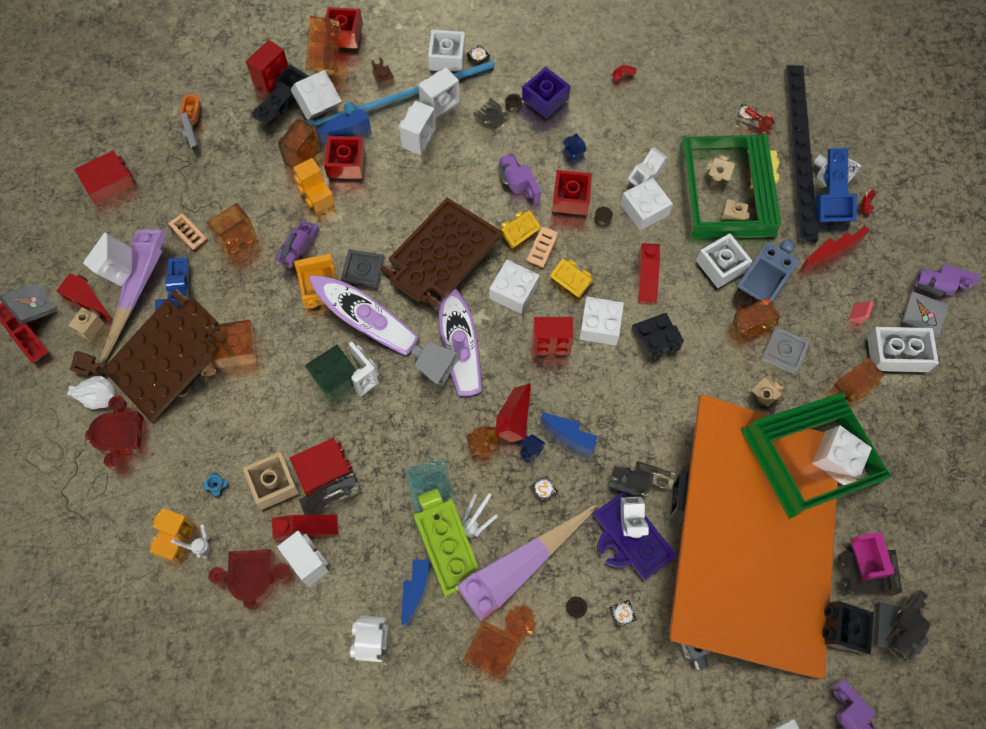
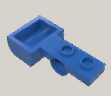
[815,148,857,222]
[155,257,191,311]

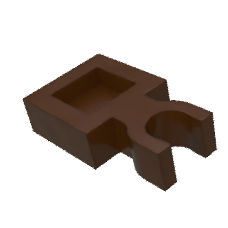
[371,58,394,87]
[70,351,107,377]

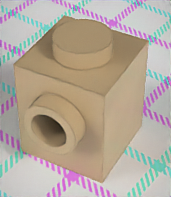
[720,199,750,222]
[68,308,104,341]

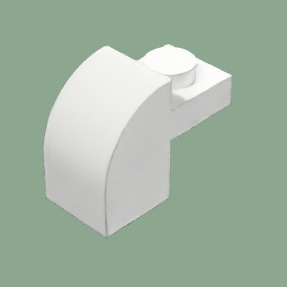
[628,147,668,186]
[621,497,648,538]

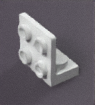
[348,341,379,397]

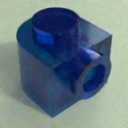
[563,133,587,159]
[519,434,546,462]

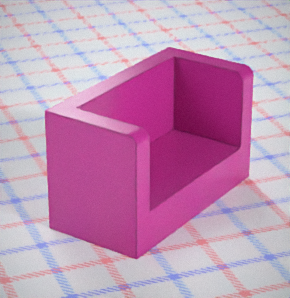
[850,532,894,581]

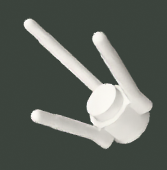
[461,493,498,539]
[171,524,211,559]

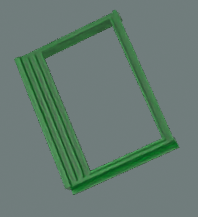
[680,133,782,239]
[741,392,893,519]

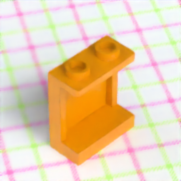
[294,253,337,308]

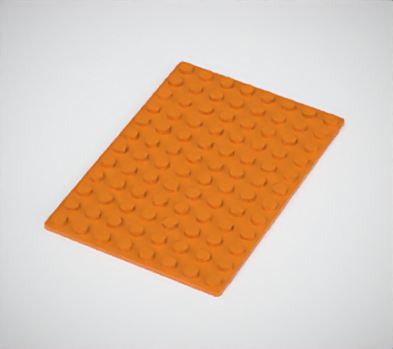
[669,395,838,679]

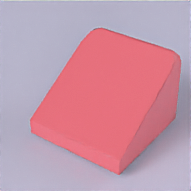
[849,301,874,325]

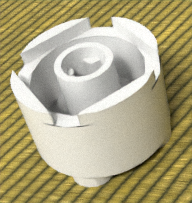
[350,616,388,662]

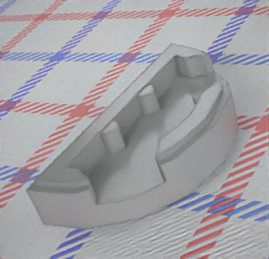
[180,112,198,148]

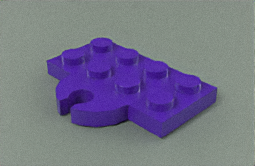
[593,492,677,581]

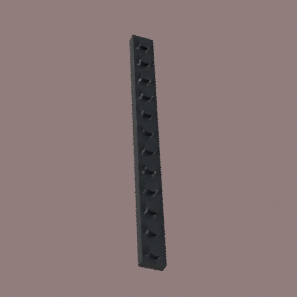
[785,65,818,243]

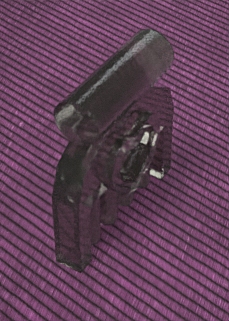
[473,98,509,129]

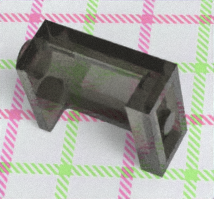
[837,550,902,596]

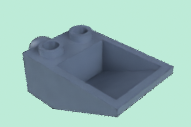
[737,239,800,307]

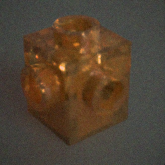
[466,426,501,457]
[504,605,537,642]

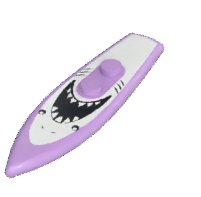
[309,275,419,355]
[439,288,482,396]

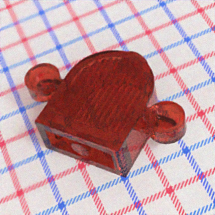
[85,396,144,470]
[208,549,291,608]

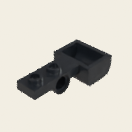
[252,64,310,125]

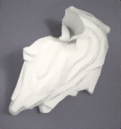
[67,376,117,409]

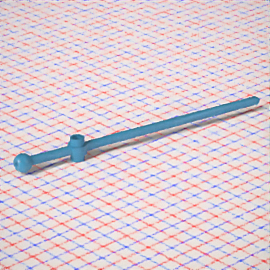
[305,61,495,133]

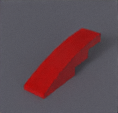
[801,225,870,270]
[0,303,49,364]

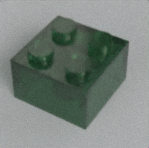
[305,344,356,403]

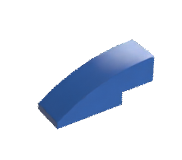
[314,109,371,143]
[541,412,598,456]
[401,560,431,627]

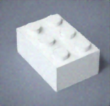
[867,327,939,372]

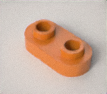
[179,94,201,125]

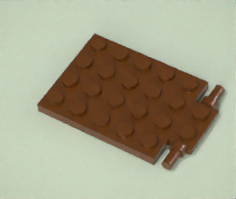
[381,197,503,308]
[102,289,227,422]

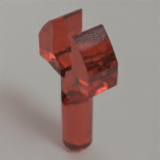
[745,107,775,132]

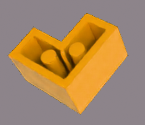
[293,158,335,213]
[149,508,196,564]

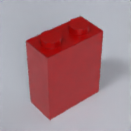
[74,150,134,204]
[289,438,353,498]

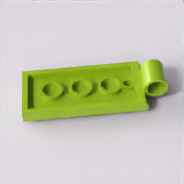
[412,488,479,596]

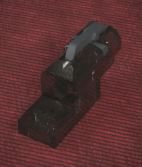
[608,461,676,497]
[299,472,362,515]
[888,590,930,661]

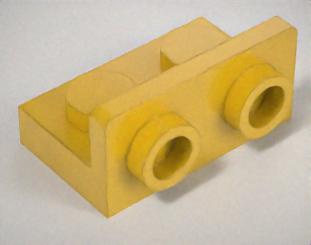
[500,210,541,248]
[550,258,594,298]

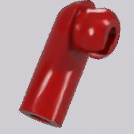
[612,64,637,81]
[861,189,876,215]

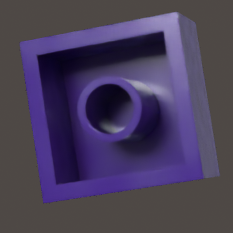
[522,66,571,119]

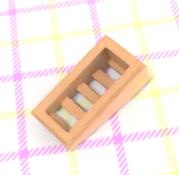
[168,213,207,251]
[527,227,558,268]

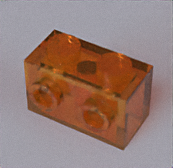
[733,299,780,340]
[834,358,885,403]

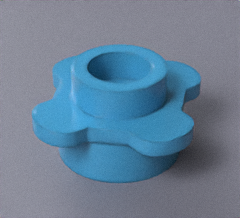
[203,472,228,496]

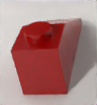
[638,243,660,303]
[56,273,112,321]
[495,384,531,442]
[272,514,339,543]

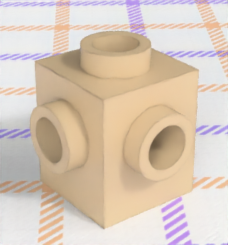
[707,154,735,181]
[752,375,787,407]

